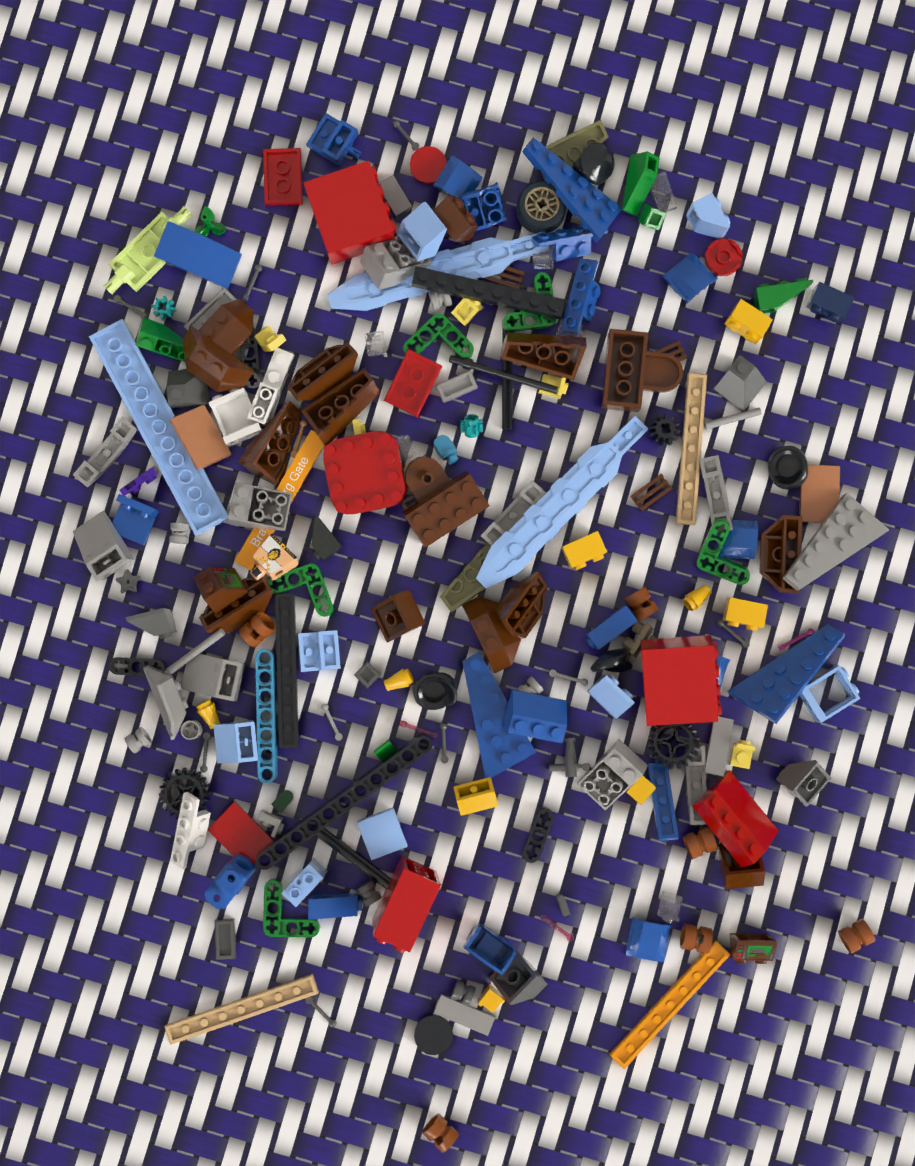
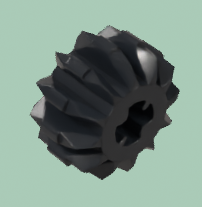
[648,414,681,446]

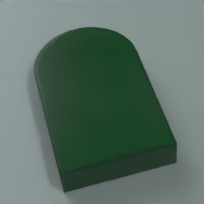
[271,790,293,813]

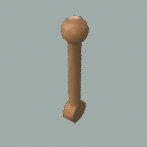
[290,420,308,458]

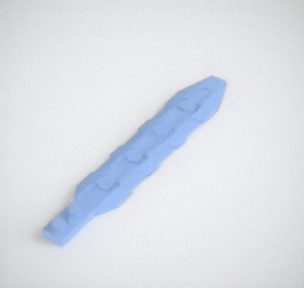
[327,232,550,311]
[476,416,648,588]

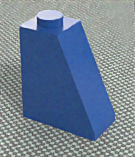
[586,605,638,650]
[308,893,362,919]

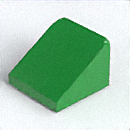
[638,204,666,230]
[374,740,397,761]

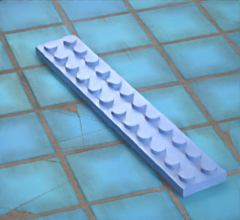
[89,319,229,536]

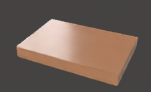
[170,405,231,471]
[799,465,840,523]

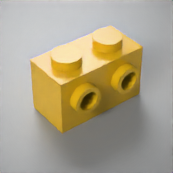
[724,299,773,344]
[561,531,607,570]
[722,597,768,631]
[453,777,498,816]

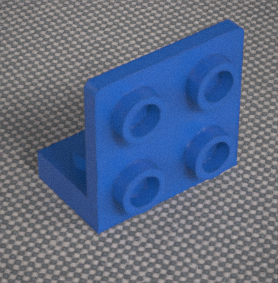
[112,494,159,545]

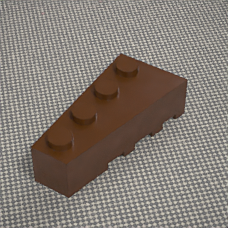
[501,332,587,380]
[301,368,380,446]

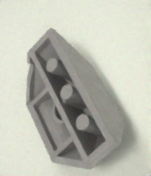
[143,665,189,740]

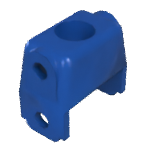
[204,853,256,909]
[464,924,517,975]

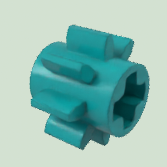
[151,296,177,321]
[460,414,483,438]

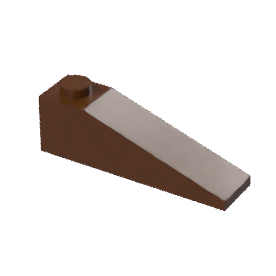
[238,401,302,485]

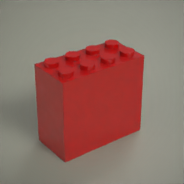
[303,160,397,265]
[640,635,722,726]
[372,855,441,953]

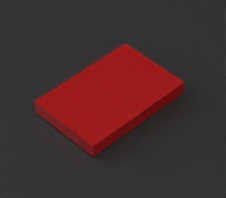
[263,148,303,207]
[383,349,443,417]
[207,802,274,864]

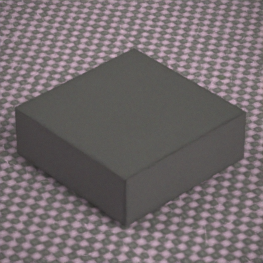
[354,661,381,689]
[556,893,571,917]

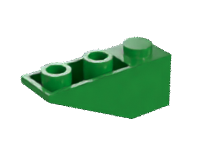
[622,151,660,216]
[753,278,813,314]
[135,317,185,362]

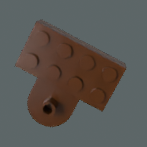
[601,329,683,412]
[402,456,490,548]

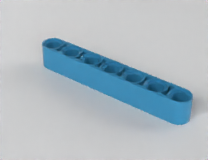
[255,649,278,783]

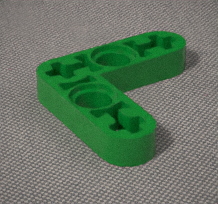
[502,272,557,332]
[403,314,474,359]
[697,518,750,585]
[268,564,334,617]
[263,879,320,938]

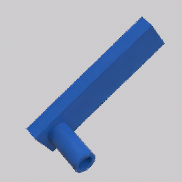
[647,762,679,842]

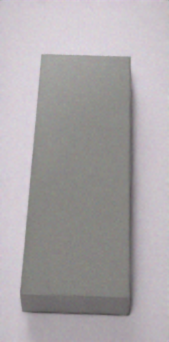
[184,287,237,331]
[703,716,734,777]
[434,994,495,1036]

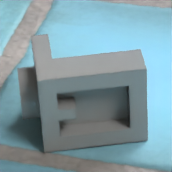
[257,810,285,838]

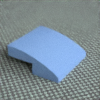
[297,630,340,672]
[357,808,408,860]

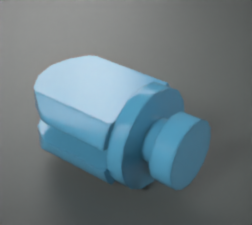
[434,435,458,465]

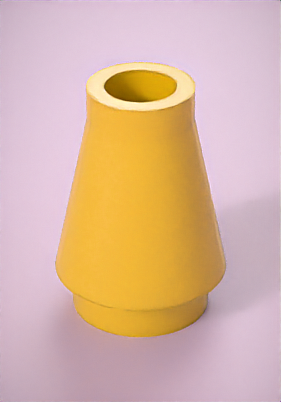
[682,584,712,611]
[384,669,414,691]
[196,699,221,729]

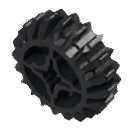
[648,723,701,770]
[159,767,212,820]

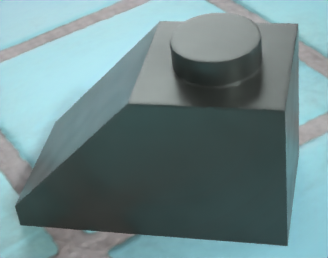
[311,516,343,561]

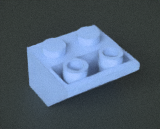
[686,193,730,239]
[397,202,447,261]
[587,675,635,719]
[214,720,258,763]

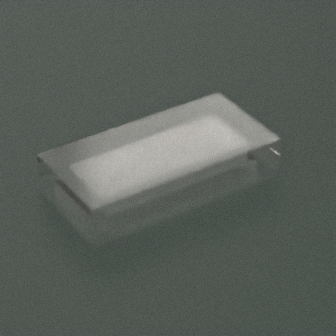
[650,172,677,212]

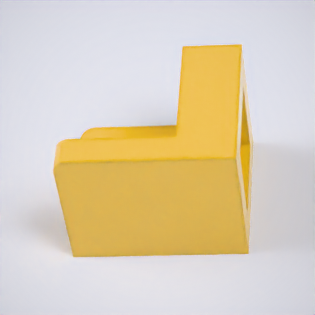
[626,775,656,805]
[477,984,505,1013]

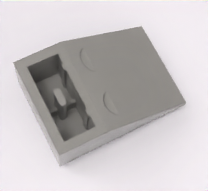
[360,238,431,290]
[228,482,293,531]
[73,511,135,581]
[181,651,246,701]
[577,739,648,810]

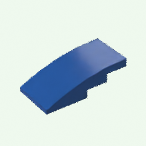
[154,221,242,289]

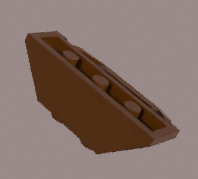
[198,299,254,355]
[182,326,254,392]
[287,342,358,401]
[759,515,802,593]
[495,572,548,639]
[199,577,273,633]
[462,597,521,673]

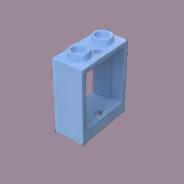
[799,665,860,723]
[281,858,328,907]

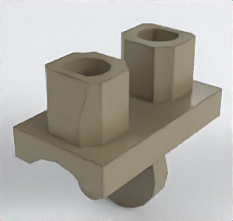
[622,622,656,658]

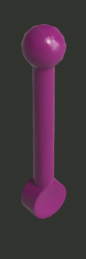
[778,628,814,650]

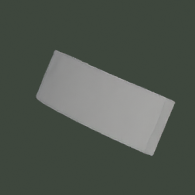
[73,417,137,487]
[699,455,733,533]
[481,480,546,546]
[685,746,707,825]

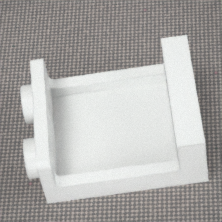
[208,388,262,447]

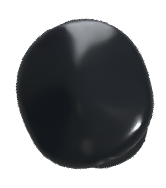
[573,142,615,185]
[768,446,808,490]
[590,648,633,673]
[413,672,457,710]

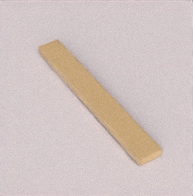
[676,373,707,525]
[164,974,319,1045]

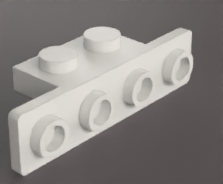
[170,792,211,869]

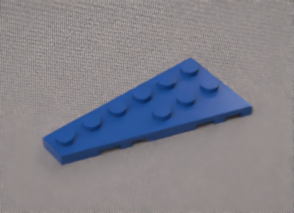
[522,137,622,243]
[728,624,845,724]
[462,652,536,778]

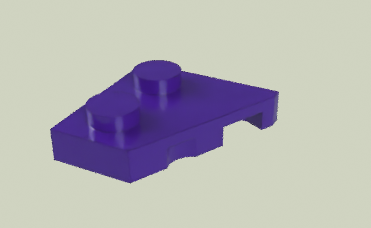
[119,466,158,496]

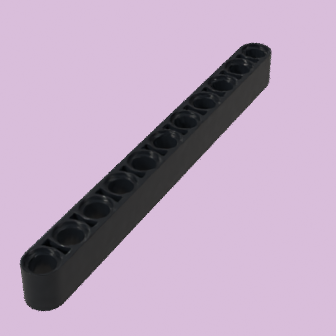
[256,734,432,870]

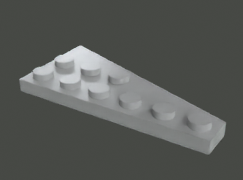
[783,493,889,591]

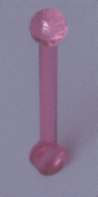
[399,721,438,739]
[540,914,575,942]

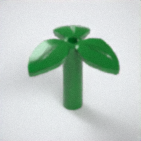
[194,206,226,237]

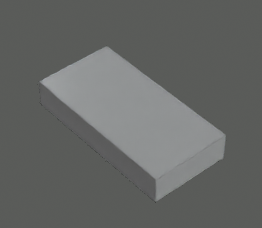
[379,175,412,218]
[436,370,478,404]

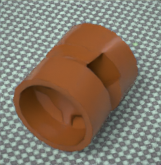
[624,586,659,622]
[239,611,276,647]
[682,826,718,860]
[838,918,876,954]
[680,923,713,954]
[422,1113,459,1153]

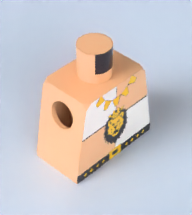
[250,534,298,581]

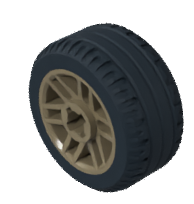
[516,181,567,233]

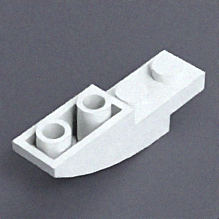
[247,348,294,425]

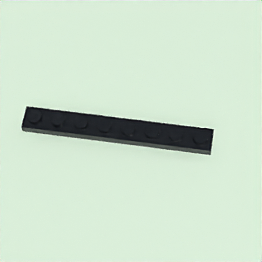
[411,266,565,320]
[275,593,299,748]

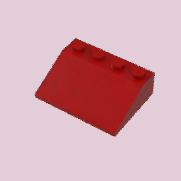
[692,770,779,868]

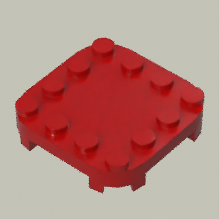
[323,431,408,514]

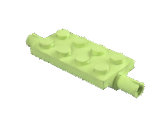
[103,206,192,294]

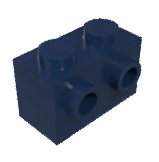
[806,282,855,322]

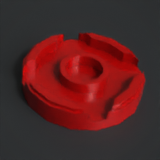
[410,146,447,185]
[704,238,743,277]

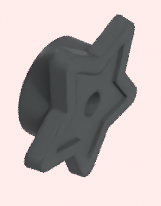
[116,569,141,594]

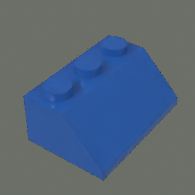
[502,689,567,743]

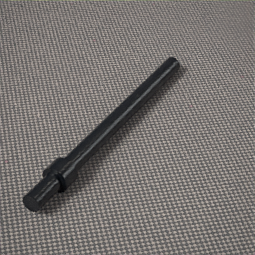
[449,355,559,394]

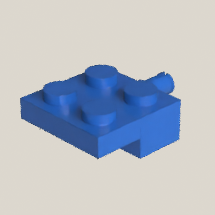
[306,113,361,166]

